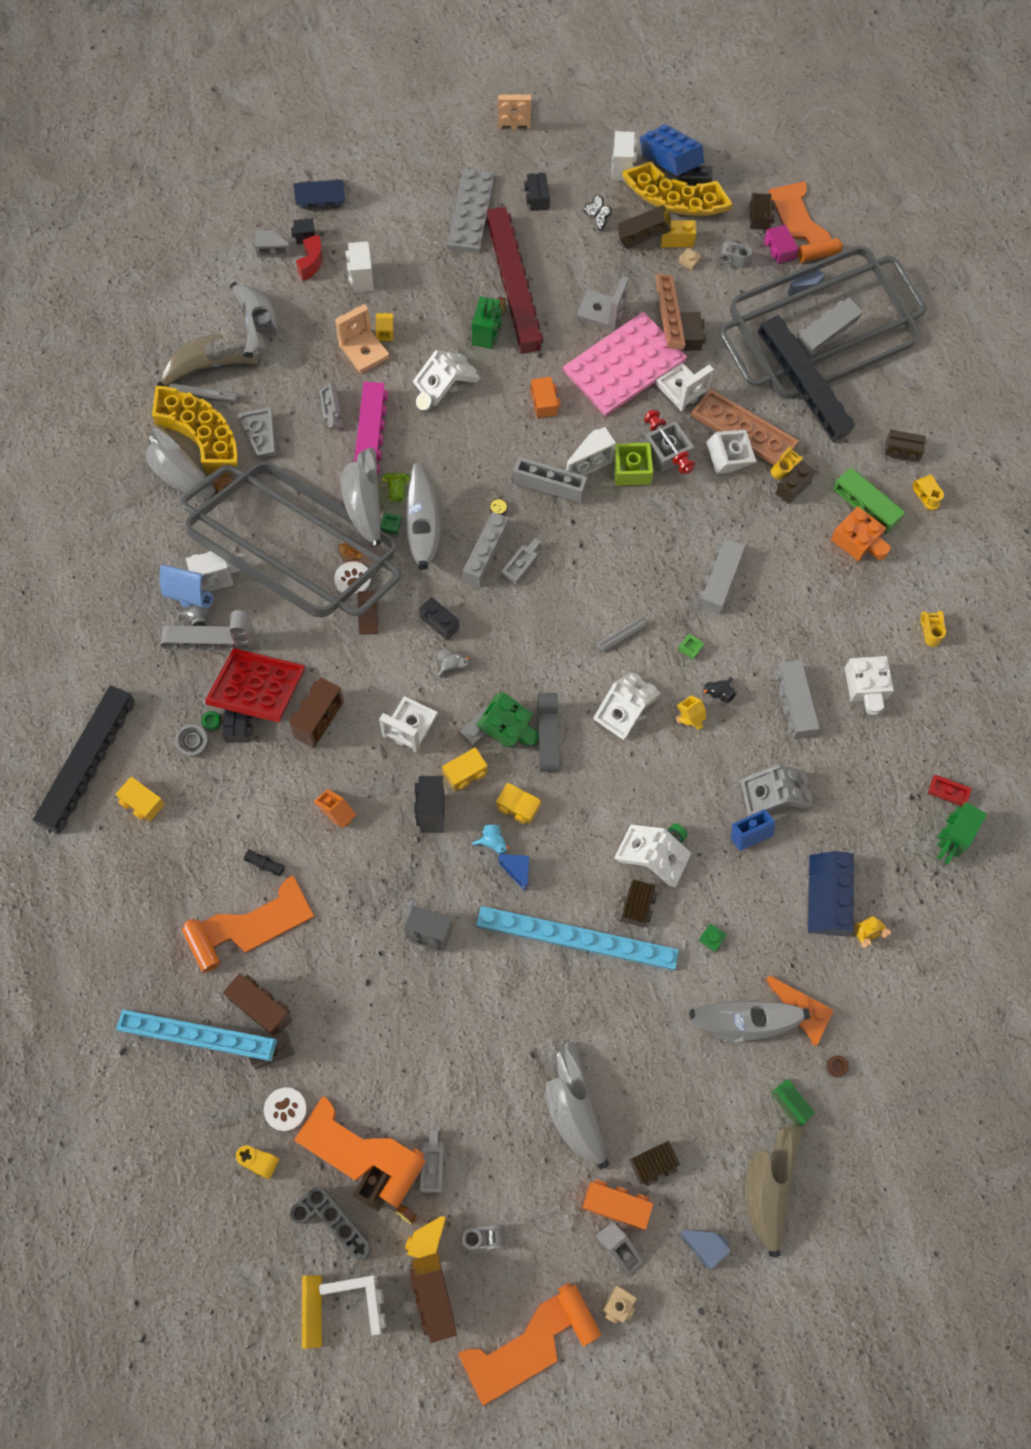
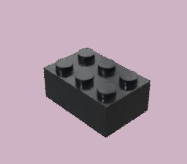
[414,776,445,833]

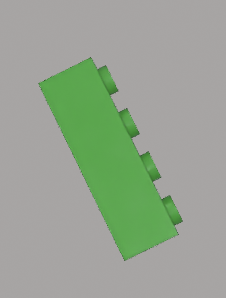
[833,467,905,534]

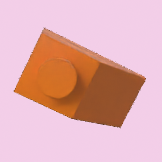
[314,789,356,828]

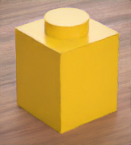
[375,313,394,341]

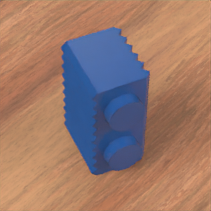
[731,809,775,851]

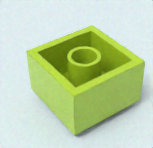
[613,442,653,486]

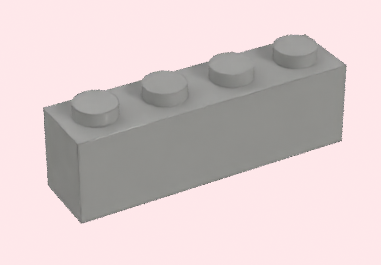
[796,297,863,358]
[513,457,587,503]
[463,512,509,587]
[698,538,745,614]
[774,660,820,739]

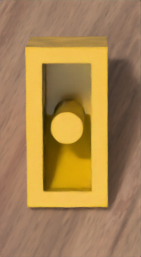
[405,1216,446,1258]

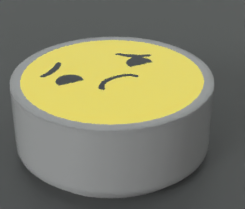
[416,393,434,411]

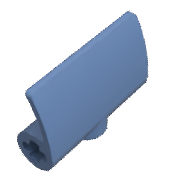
[160,564,214,608]

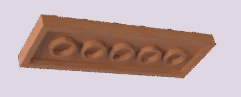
[691,389,799,465]

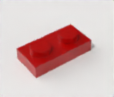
[927,774,972,806]

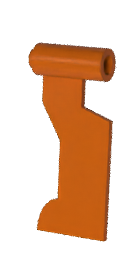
[768,181,843,263]
[458,1282,602,1406]

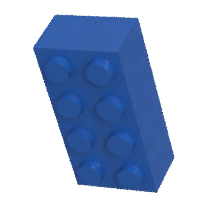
[640,124,704,176]

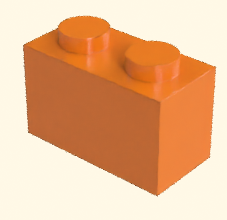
[530,377,560,418]

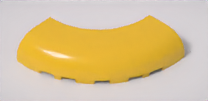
[622,161,732,216]
[152,386,238,474]

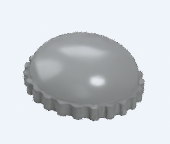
[174,723,208,756]

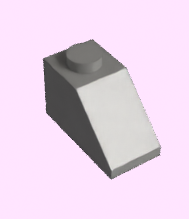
[255,230,291,258]
[596,1222,644,1277]

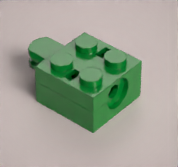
[471,296,502,349]
[476,692,539,747]
[936,802,987,864]

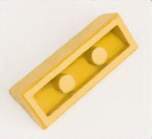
[302,1275,322,1349]

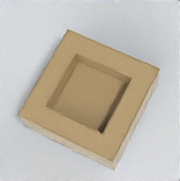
[678,248,702,271]

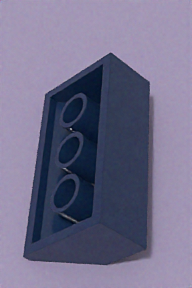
[808,851,854,937]

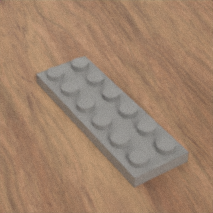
[447,168,495,253]

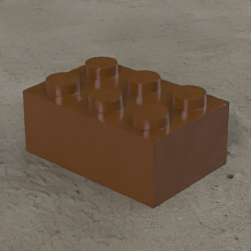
[290,677,344,748]
[223,973,293,1035]
[409,1253,457,1343]

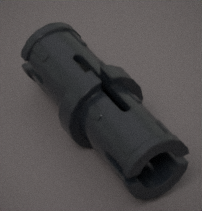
[244,849,285,877]

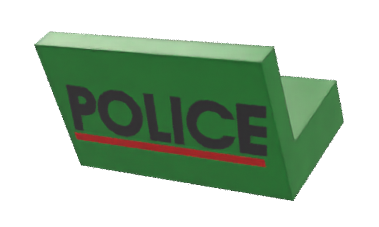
[771,1079,815,1126]

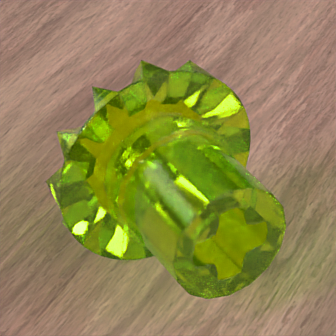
[382,472,410,501]

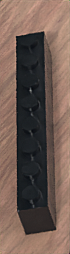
[757,315,855,442]
[32,685,135,834]

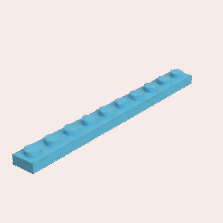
[476,906,679,971]

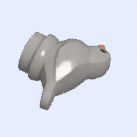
[178,604,213,626]
[436,647,469,677]

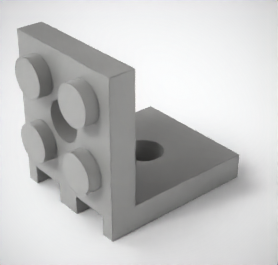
[576,276,630,331]
[740,764,813,816]

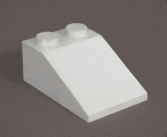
[566,427,616,476]

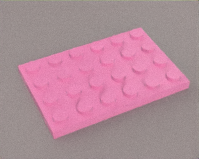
[563,311,687,417]

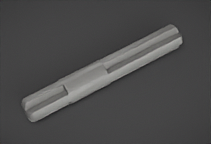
[169,383,238,403]

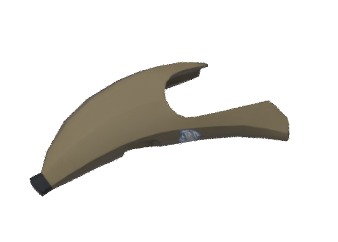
[157,334,260,387]
[745,1124,804,1258]

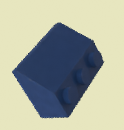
[293,179,345,208]

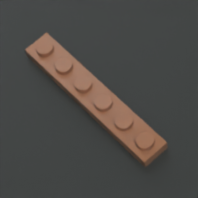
[655,273,686,350]

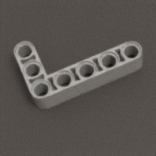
[160,610,254,651]

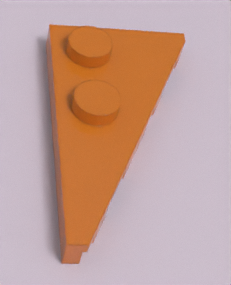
[766,975,834,1046]

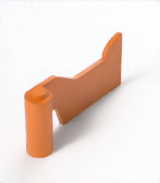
[181,875,314,973]
[294,1096,426,1208]

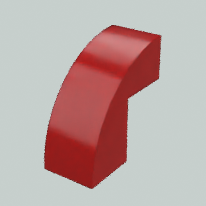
[296,234,323,281]

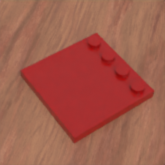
[205,648,305,723]

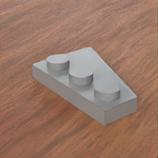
[237,407,276,459]

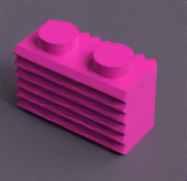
[764,224,799,264]

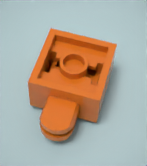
[831,506,891,561]

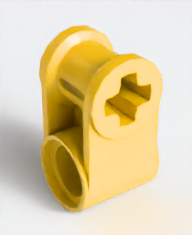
[771,446,804,480]
[912,475,944,511]
[921,611,946,647]
[236,1145,280,1180]

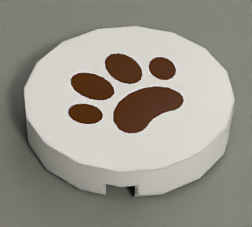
[334,562,371,597]
[264,1087,307,1132]

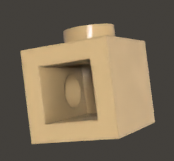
[602,1286,636,1325]

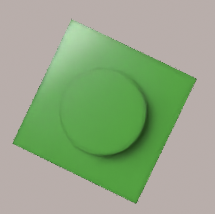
[678,633,704,660]

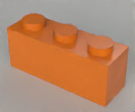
[582,1179,653,1230]

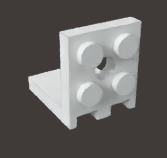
[413,350,480,406]
[655,363,714,412]
[593,672,661,740]
[379,696,438,753]
[614,825,691,887]
[319,1275,387,1336]

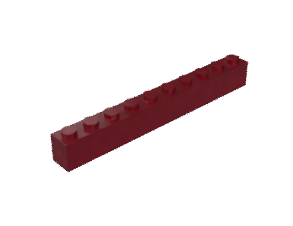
[487,207,544,354]

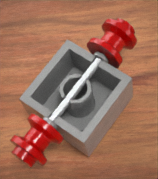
[644,410,695,474]

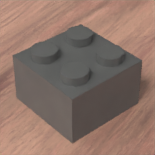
[404,905,453,951]

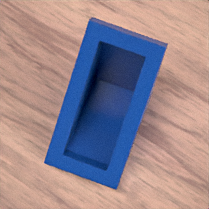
[498,854,529,891]

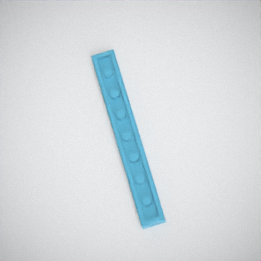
[116,1009,277,1062]

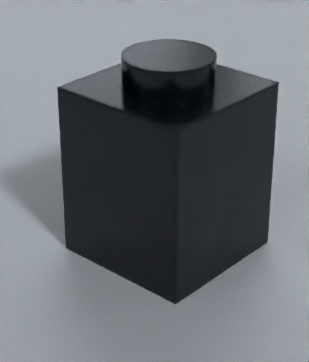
[291,218,315,245]

